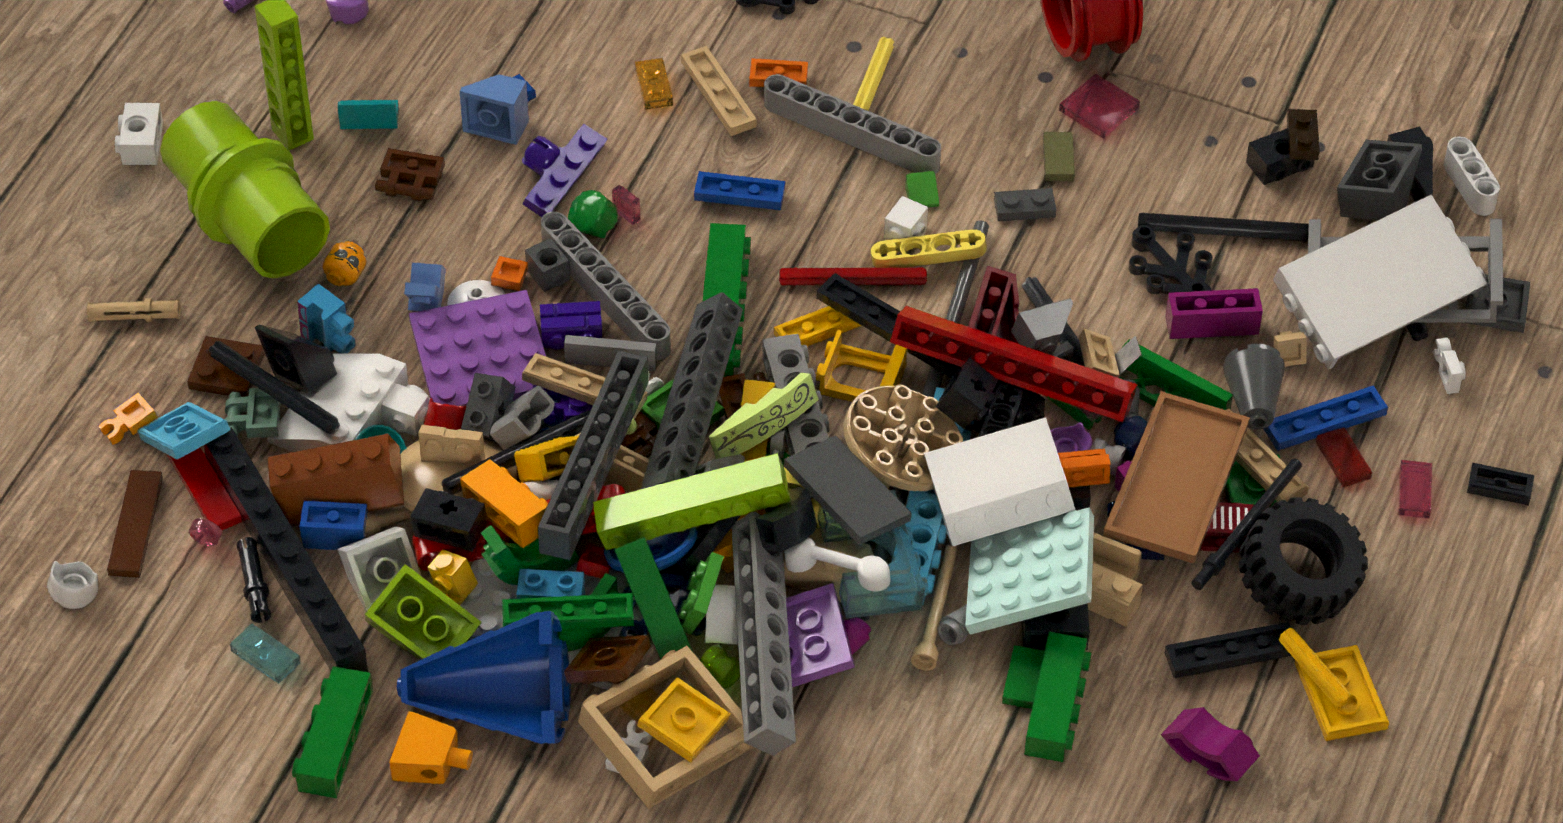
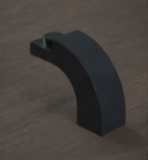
[755,487,817,552]

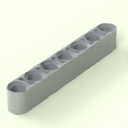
[764,74,941,174]
[541,212,671,360]

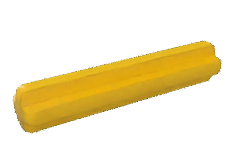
[1279,628,1351,708]

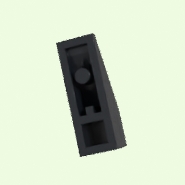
[1387,126,1434,202]

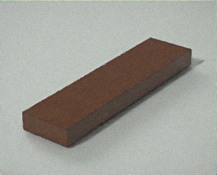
[107,470,163,578]

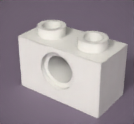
[115,103,163,165]

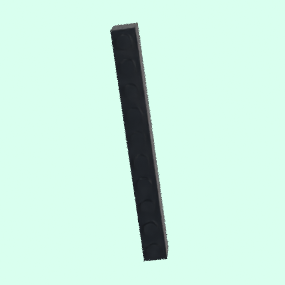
[204,427,368,672]

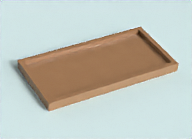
[1103,391,1250,564]

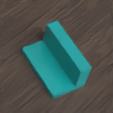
[338,100,399,129]

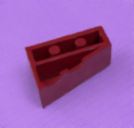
[968,265,1020,344]

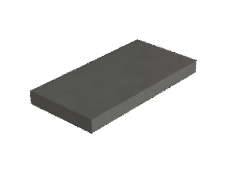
[784,436,912,545]

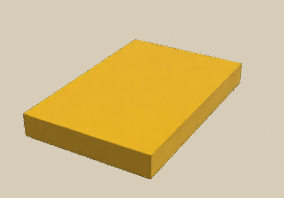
[1294,645,1389,741]

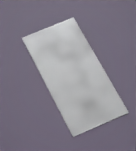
[1115,336,1142,375]

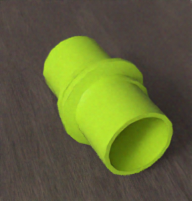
[160,101,330,279]

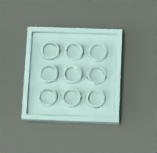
[965,507,1094,635]

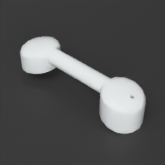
[784,537,891,592]

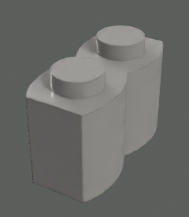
[490,386,554,450]

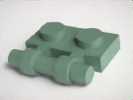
[224,388,281,438]

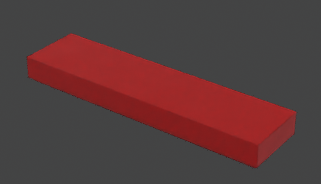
[166,447,242,534]

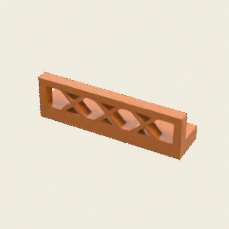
[1058,448,1110,487]

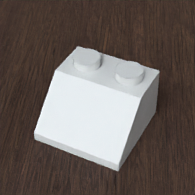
[338,526,421,611]

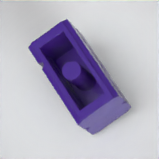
[540,301,602,350]

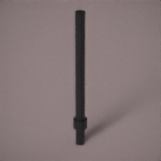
[1191,458,1302,590]

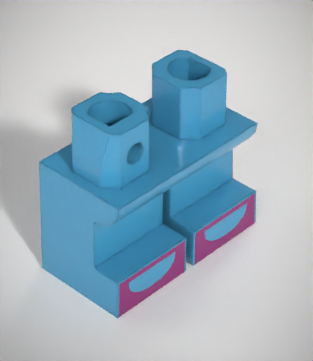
[297,284,356,353]

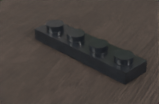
[1164,622,1292,678]

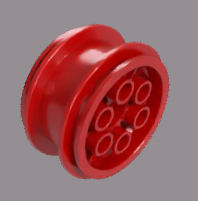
[1040,0,1143,62]

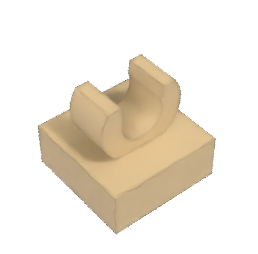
[1274,331,1307,367]

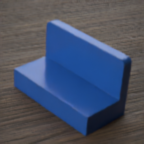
[299,501,368,550]

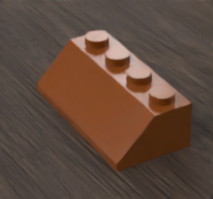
[268,434,404,527]

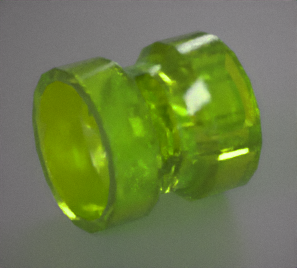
[700,644,740,689]

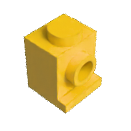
[427,549,478,605]

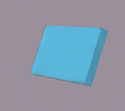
[137,402,231,460]

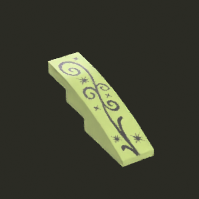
[709,373,819,459]

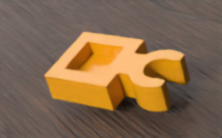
[99,393,158,445]

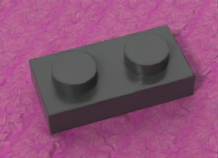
[994,188,1056,221]

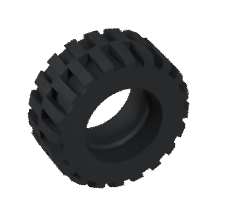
[1238,497,1368,625]

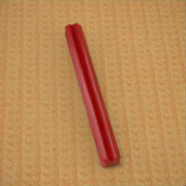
[779,267,927,285]

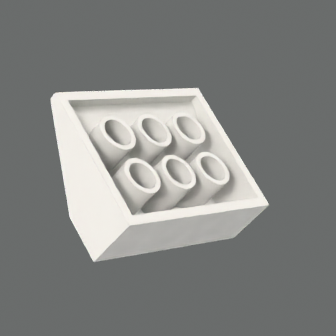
[267,353,408,452]
[924,417,1075,546]

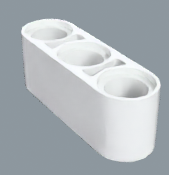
[1443,136,1500,216]

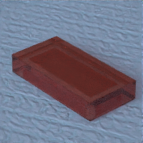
[1316,427,1372,487]

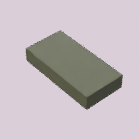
[1043,132,1075,181]

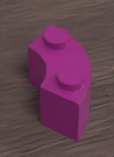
[1161,707,1260,781]

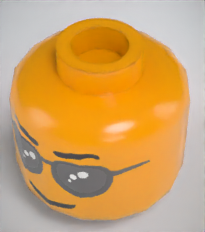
[322,241,367,286]

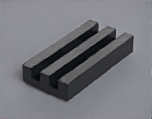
[1467,463,1534,506]

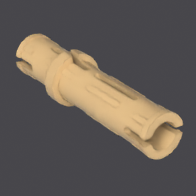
[87,298,181,322]

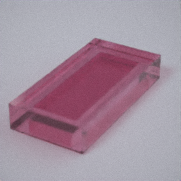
[1398,460,1432,518]

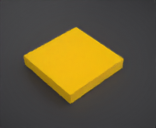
[637,677,731,763]

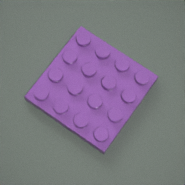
[409,290,546,406]

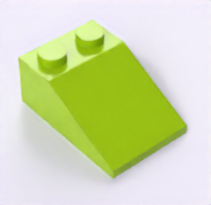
[365,564,482,660]

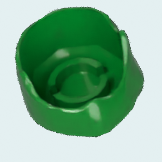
[568,190,618,238]

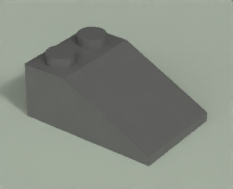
[1337,139,1422,220]

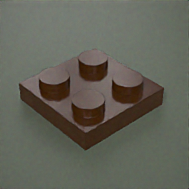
[187,336,265,397]
[564,635,651,685]

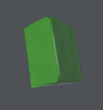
[905,171,939,208]

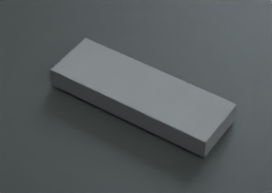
[564,335,657,371]

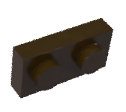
[1287,109,1320,160]

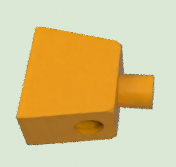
[389,711,473,784]

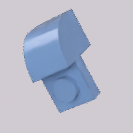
[404,263,446,311]

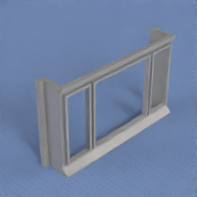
[1308,219,1503,323]

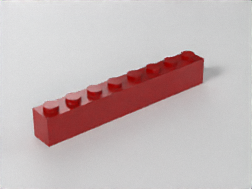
[890,306,1138,422]

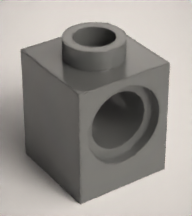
[525,238,570,292]

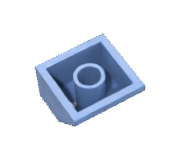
[459,74,529,145]

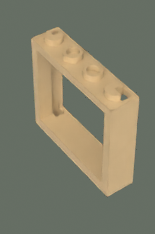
[578,646,753,809]

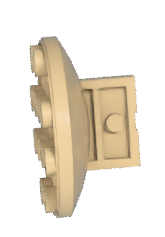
[843,384,963,491]
[400,425,517,512]

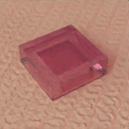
[612,185,640,225]

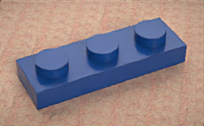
[694,171,785,210]

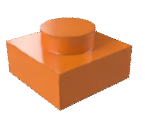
[491,256,528,291]

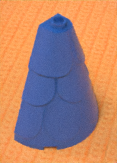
[397,611,571,744]

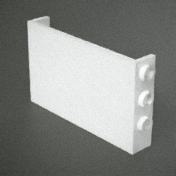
[1273,195,1487,370]

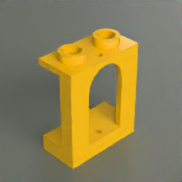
[816,330,907,402]

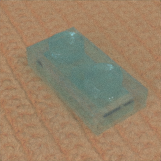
[230,623,301,684]

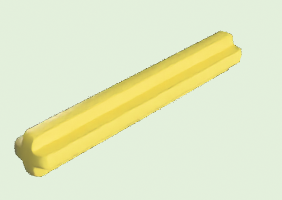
[853,37,894,111]

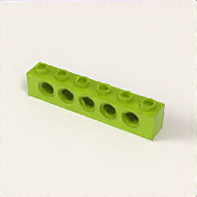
[254,0,314,151]

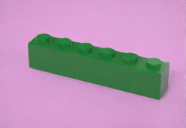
[702,223,751,377]

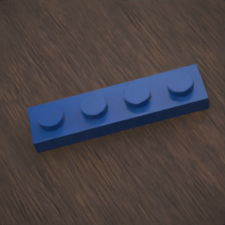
[1263,385,1388,451]

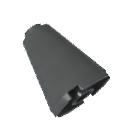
[1223,344,1285,429]

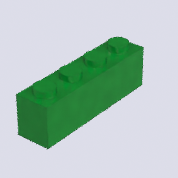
[1024,632,1092,762]
[292,666,373,799]

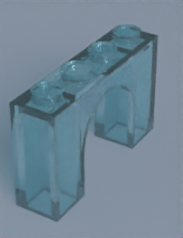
[817,490,928,618]

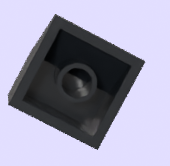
[255,324,337,393]

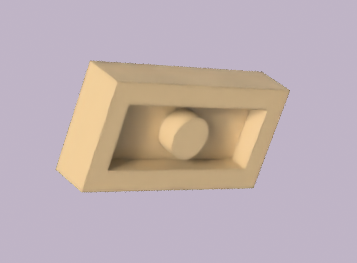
[1078,329,1120,378]

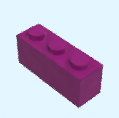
[1165,288,1263,339]

